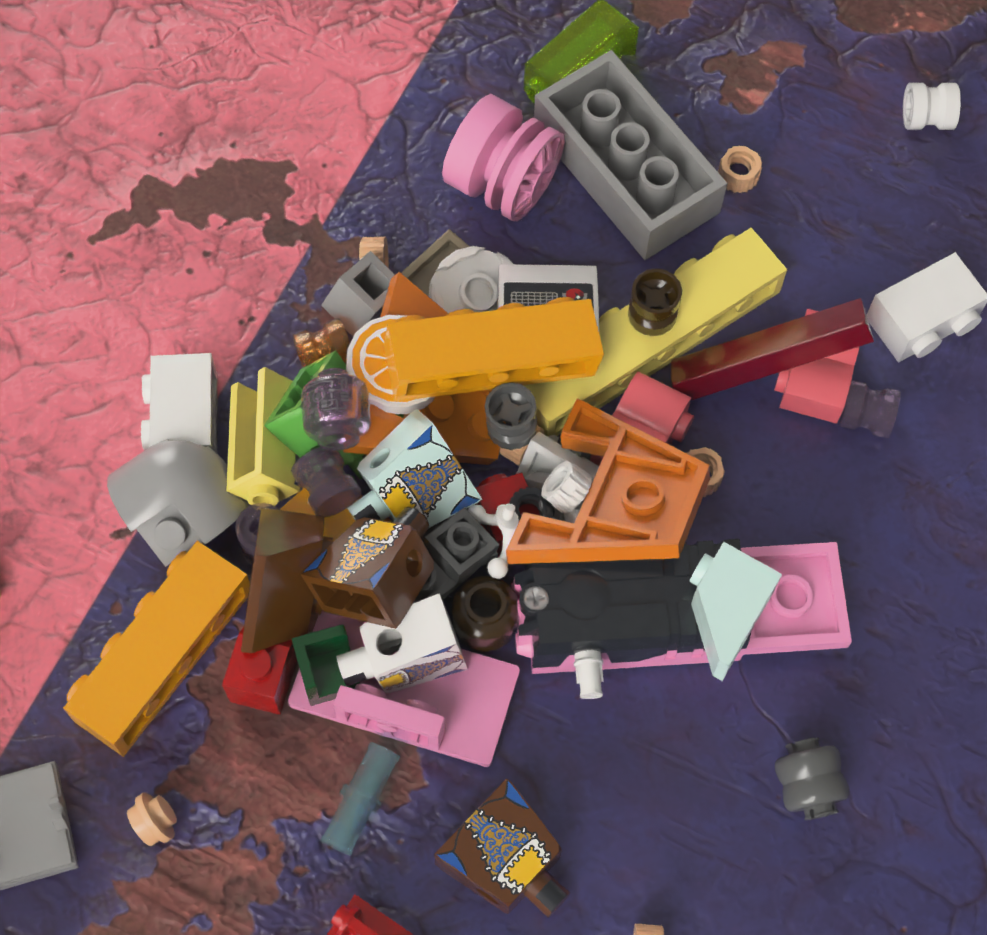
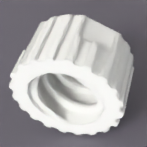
[541,460,592,513]

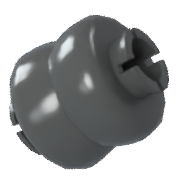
[775,737,850,821]

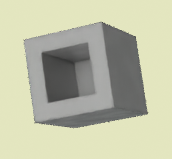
[321,251,395,337]

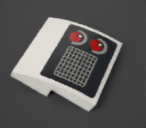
[498,264,599,331]

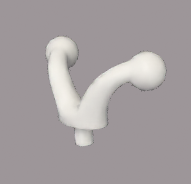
[468,503,519,579]

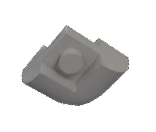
[107,439,250,567]

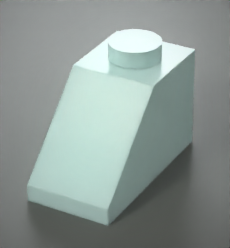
[690,542,782,681]

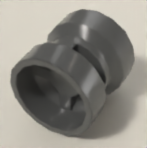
[485,382,537,450]

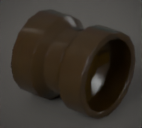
[628,268,682,336]

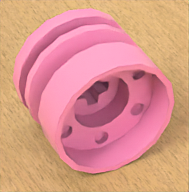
[442,94,565,222]

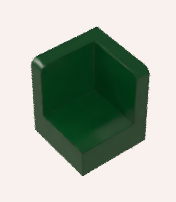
[291,624,360,706]

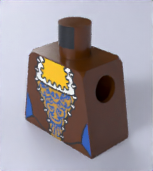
[300,507,434,629]
[434,778,570,918]

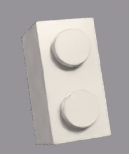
[867,252,987,363]
[141,353,217,453]

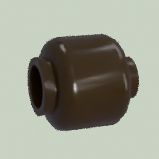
[451,575,519,652]

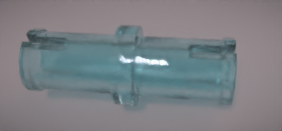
[320,742,400,856]

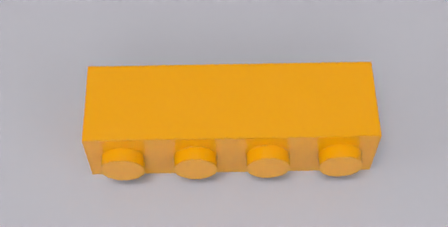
[384,297,604,402]
[63,541,250,757]

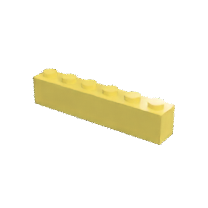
[523,227,787,437]

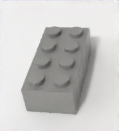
[534,50,727,260]

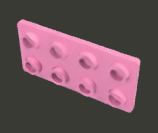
[288,610,520,767]

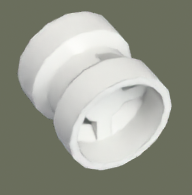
[903,83,961,130]

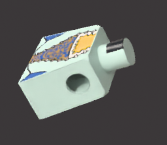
[347,409,482,527]

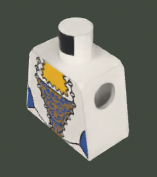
[336,593,467,693]

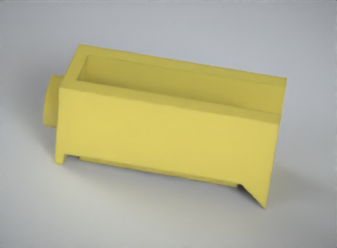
[226,367,300,508]

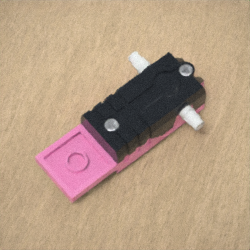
[511,509,852,699]

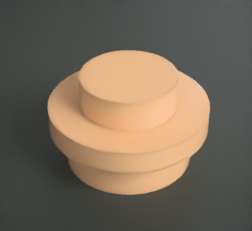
[127,792,177,846]

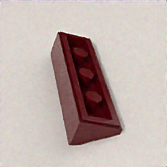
[671,298,874,400]

